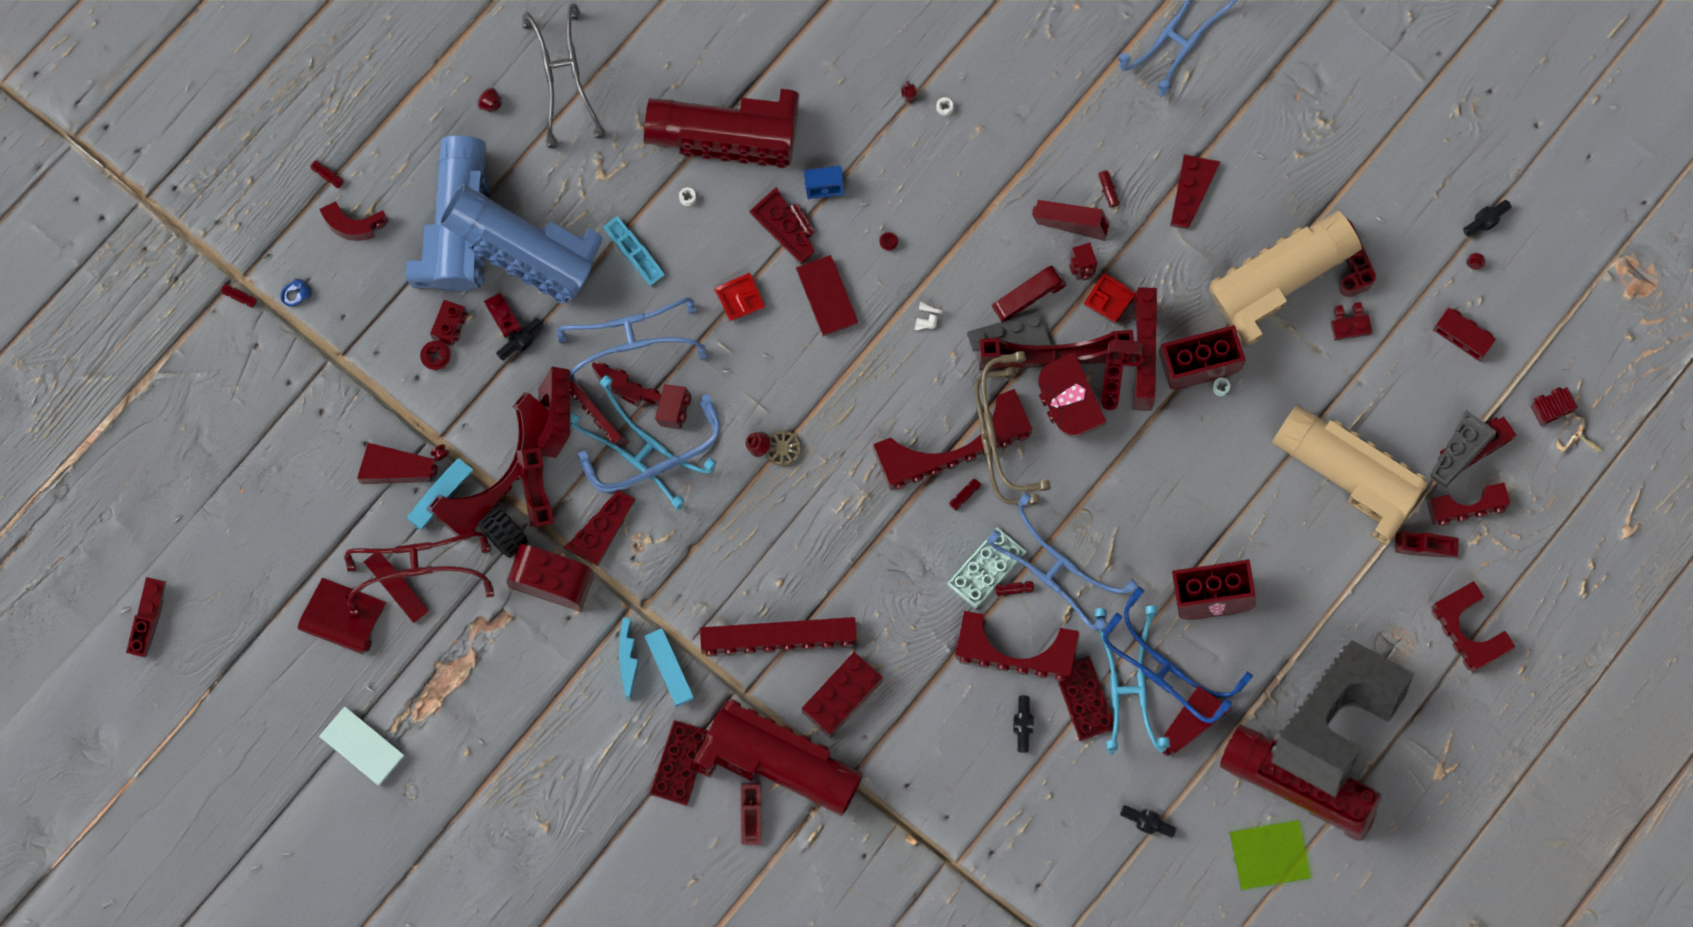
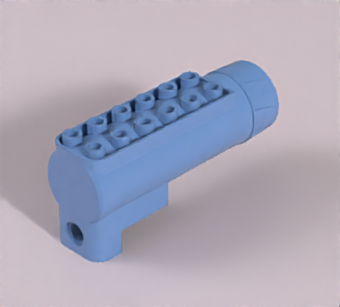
[406,135,490,291]
[440,184,603,304]

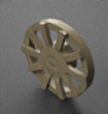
[766,430,801,466]

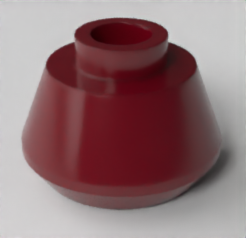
[477,88,502,112]
[745,431,770,457]

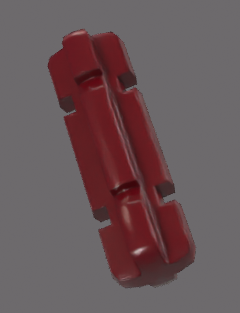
[310,160,344,188]
[789,203,815,238]
[221,284,257,308]
[949,479,981,511]
[996,581,1034,596]

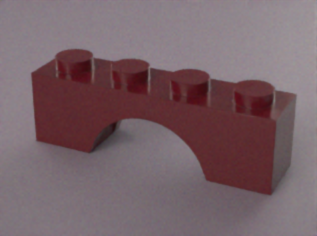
[517,447,554,527]
[1427,482,1511,526]

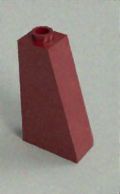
[1032,200,1110,241]
[357,442,438,484]
[1161,686,1231,757]

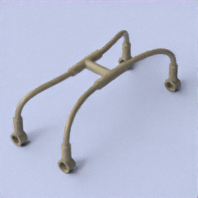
[974,351,1051,506]

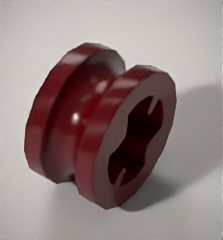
[430,444,450,462]

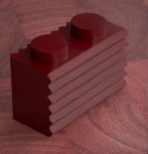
[1531,387,1578,426]

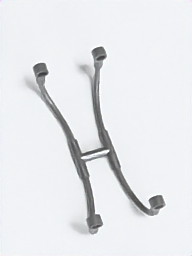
[522,3,606,148]

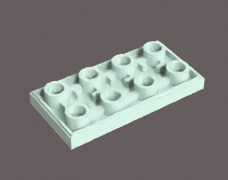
[947,527,1026,609]
[319,707,405,786]

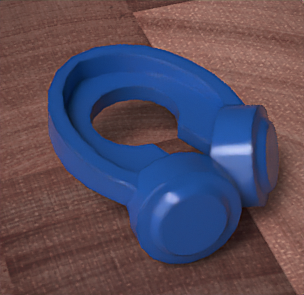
[280,279,312,307]

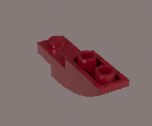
[592,362,661,407]
[126,577,167,657]

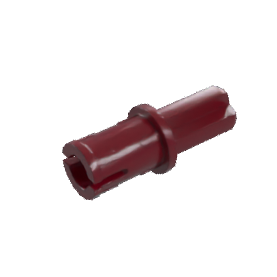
[1098,170,1120,208]

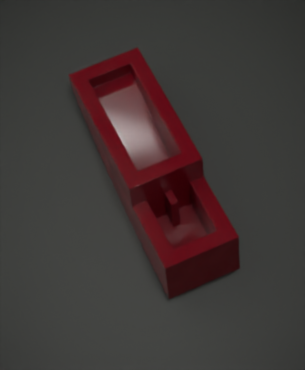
[1395,531,1459,558]
[741,782,761,845]

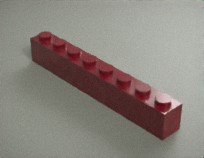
[700,617,857,657]

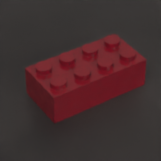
[801,652,883,738]

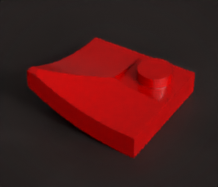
[1084,272,1136,324]
[714,273,765,322]

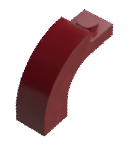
[319,201,389,241]

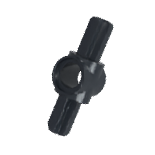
[1463,200,1512,237]
[496,318,544,361]
[1013,695,1034,753]
[1120,805,1177,838]

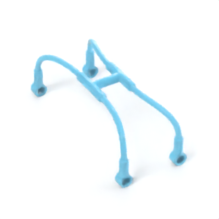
[570,375,717,510]
[1095,605,1170,755]

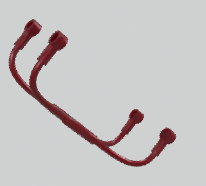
[344,532,494,616]

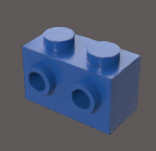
[804,166,845,199]

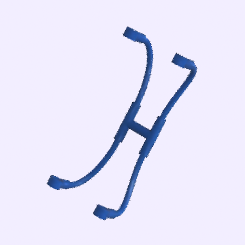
[1103,586,1254,723]

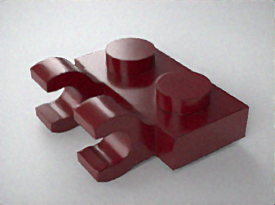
[1331,302,1373,341]

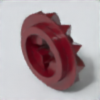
[420,341,451,371]

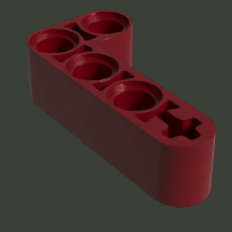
[1339,219,1376,297]
[992,266,1067,322]
[1101,339,1144,410]

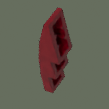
[363,553,429,623]

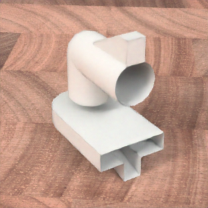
[914,302,943,331]

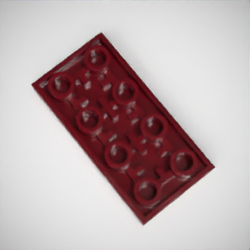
[796,255,858,337]
[570,381,630,446]
[1057,655,1114,742]
[649,720,708,806]

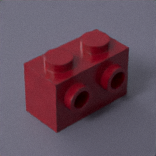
[1069,242,1097,280]
[430,300,468,346]
[655,384,692,429]

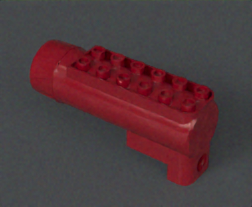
[644,89,799,168]
[692,699,864,816]
[1219,724,1382,840]

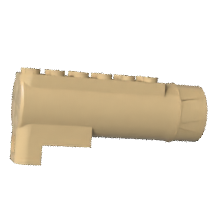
[1208,210,1362,348]
[1272,404,1428,545]

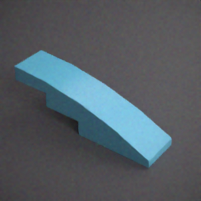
[602,215,665,286]
[406,458,473,530]
[619,618,639,701]
[644,628,694,707]

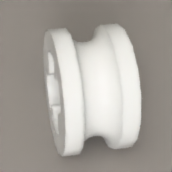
[937,97,953,116]
[679,187,696,206]

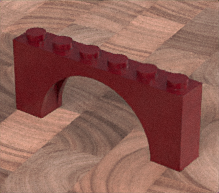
[1132,287,1157,411]
[955,611,1080,682]

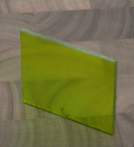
[1229,820,1311,890]

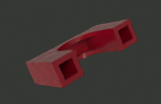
[538,366,570,458]
[1431,581,1516,673]

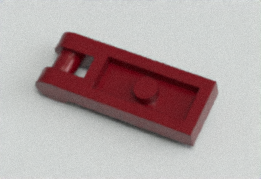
[484,293,522,338]

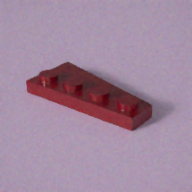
[1170,154,1221,230]

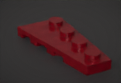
[749,187,815,265]
[564,490,635,567]

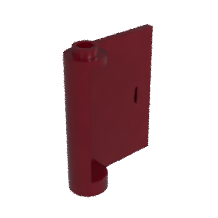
[298,578,386,654]

